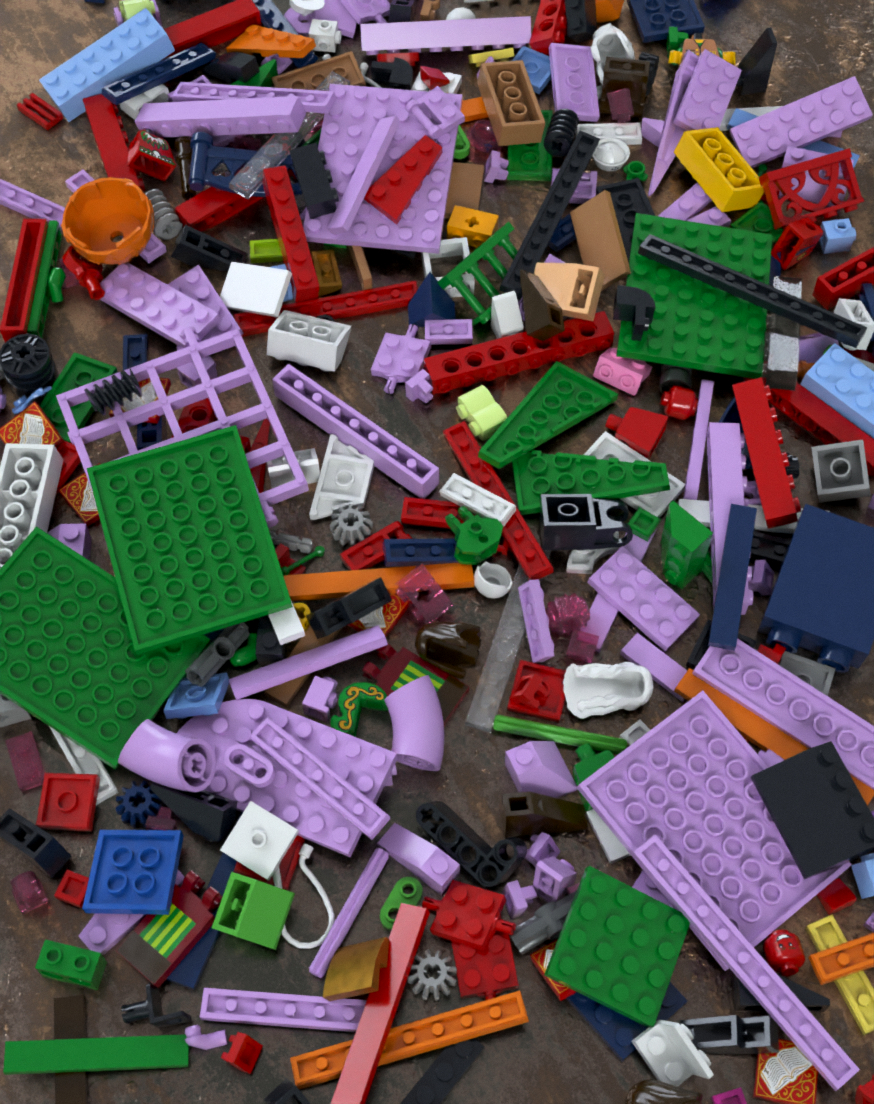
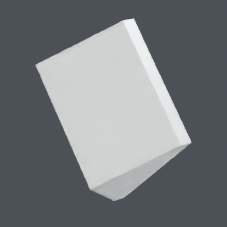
[267,448,320,488]

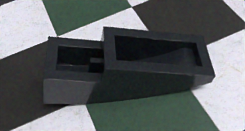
[203,52,260,84]
[306,577,392,639]
[680,1015,779,1054]

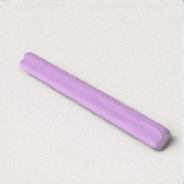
[309,848,389,978]

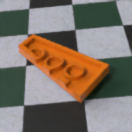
[226,25,316,58]

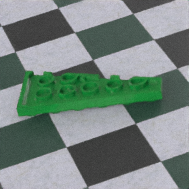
[478,361,618,469]
[512,450,670,515]

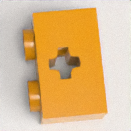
[447,205,499,248]

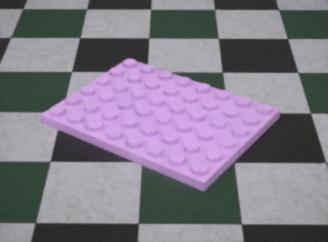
[303,84,463,254]
[577,691,852,971]

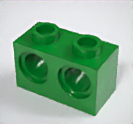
[35,939,107,990]

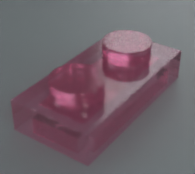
[5,731,45,792]

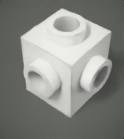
[309,19,342,52]

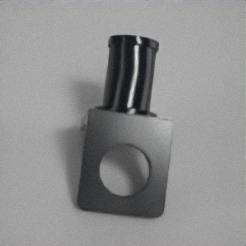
[121,983,192,1029]

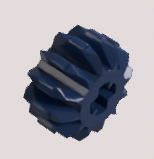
[116,780,163,829]

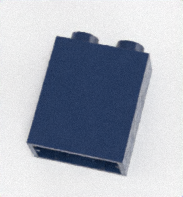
[757,504,874,673]

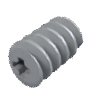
[145,189,182,240]

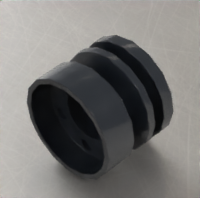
[0,334,58,398]

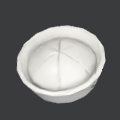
[592,137,630,171]

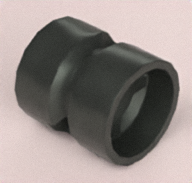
[659,364,692,393]

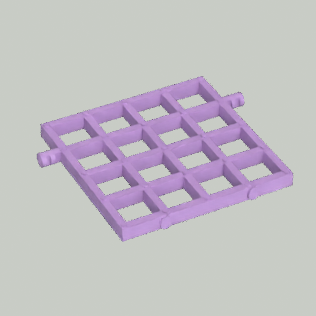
[56,327,309,528]

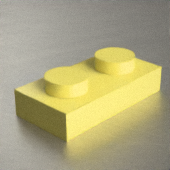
[468,48,514,67]

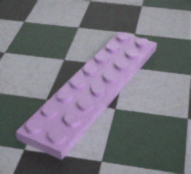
[692,638,874,790]

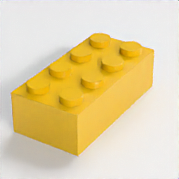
[673,127,764,212]

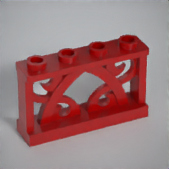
[758,148,864,232]

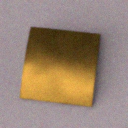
[311,250,342,297]
[323,937,389,1001]

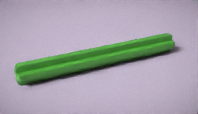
[493,714,627,754]

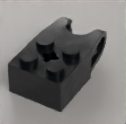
[539,494,633,551]

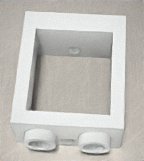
[421,237,475,298]

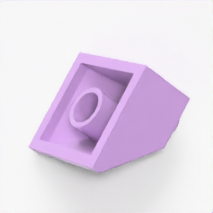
[505,741,578,798]

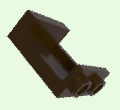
[599,56,650,117]

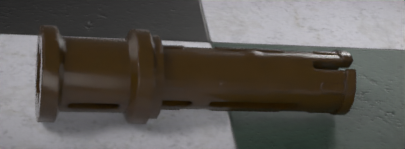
[174,137,196,200]

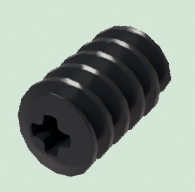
[544,109,579,158]
[84,367,142,416]

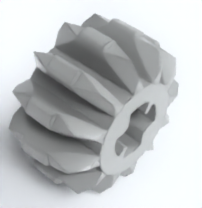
[330,504,373,547]
[408,949,457,1001]

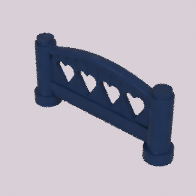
[188,132,318,197]

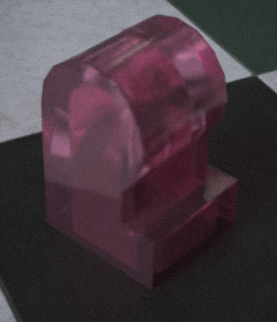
[10,871,49,914]

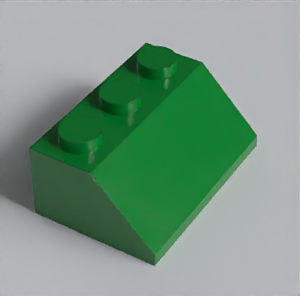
[660,501,713,590]

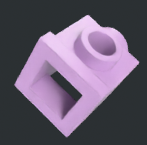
[302,676,339,723]

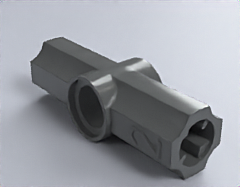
[185,622,250,687]
[510,890,577,955]

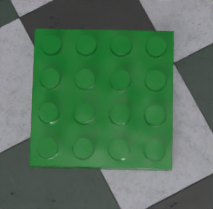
[544,866,690,1027]

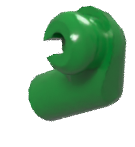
[48,268,66,303]
[230,633,257,667]

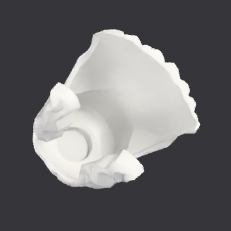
[590,23,635,86]
[563,662,653,719]

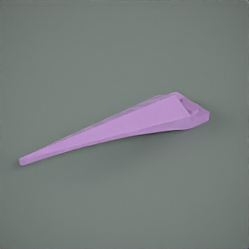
[648,50,699,196]

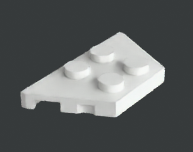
[309,434,374,520]

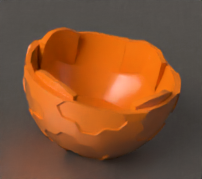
[61,177,154,265]

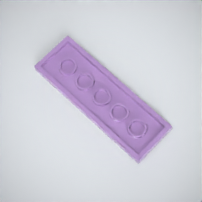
[730,76,873,168]
[100,262,221,348]

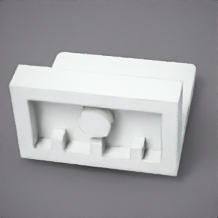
[631,1019,714,1087]

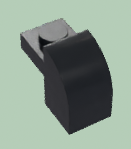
[371,57,413,90]
[613,285,655,341]

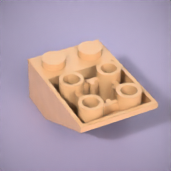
[534,262,605,321]

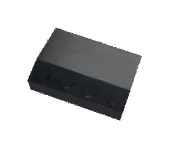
[750,741,874,880]

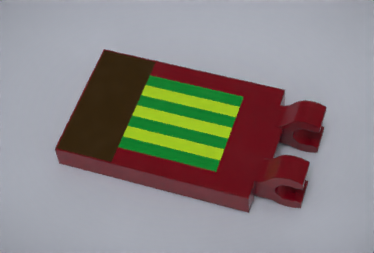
[362,643,470,727]
[116,870,222,988]

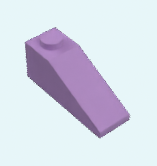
[377,823,460,896]
[533,856,577,903]

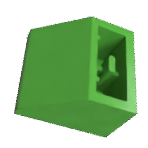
[212,872,295,950]

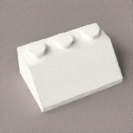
[266,310,351,372]

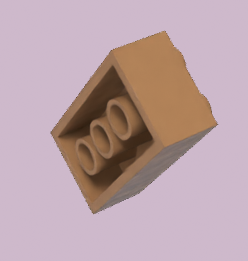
[477,60,545,146]

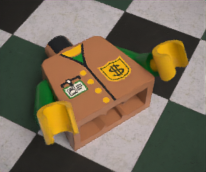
[668,33,736,65]

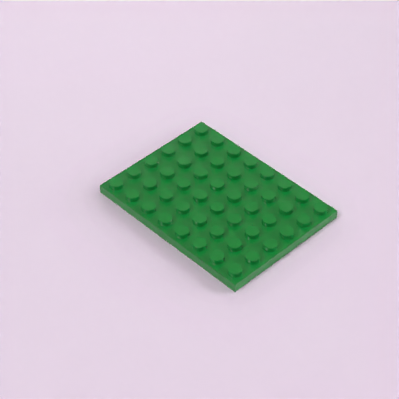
[616,213,772,379]
[87,425,293,655]
[0,526,211,770]

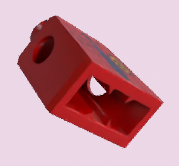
[771,217,823,270]

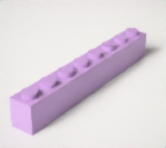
[360,16,531,55]
[134,96,306,138]
[272,364,439,499]
[706,422,753,615]

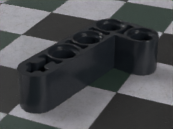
[416,801,527,887]

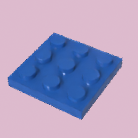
[82,830,184,915]

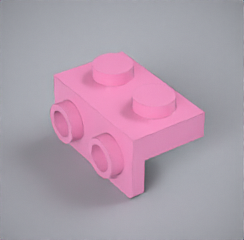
[593,347,652,396]

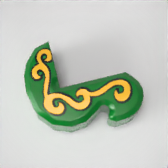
[330,682,388,737]

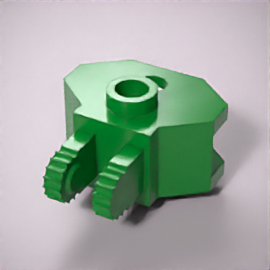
[445,506,503,565]

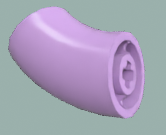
[384,675,445,771]
[118,719,216,792]

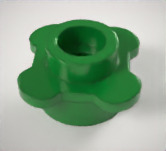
[623,161,648,181]

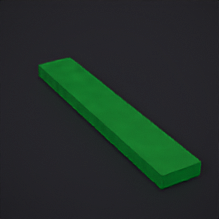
[27,220,63,339]
[3,1034,189,1075]

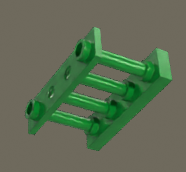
[437,222,542,326]

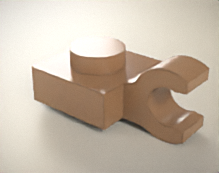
[420,0,440,21]

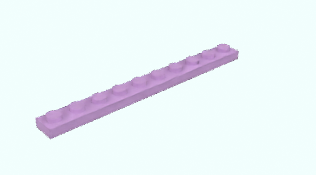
[632,834,860,1091]

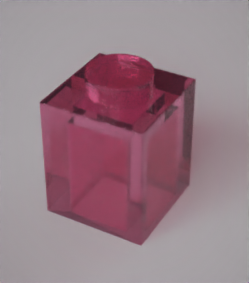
[607,88,634,123]

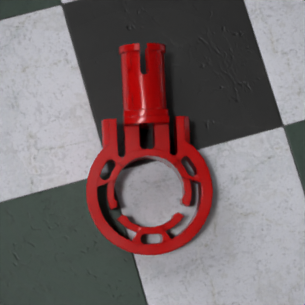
[62,245,105,300]

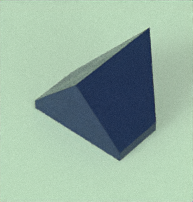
[408,272,456,327]

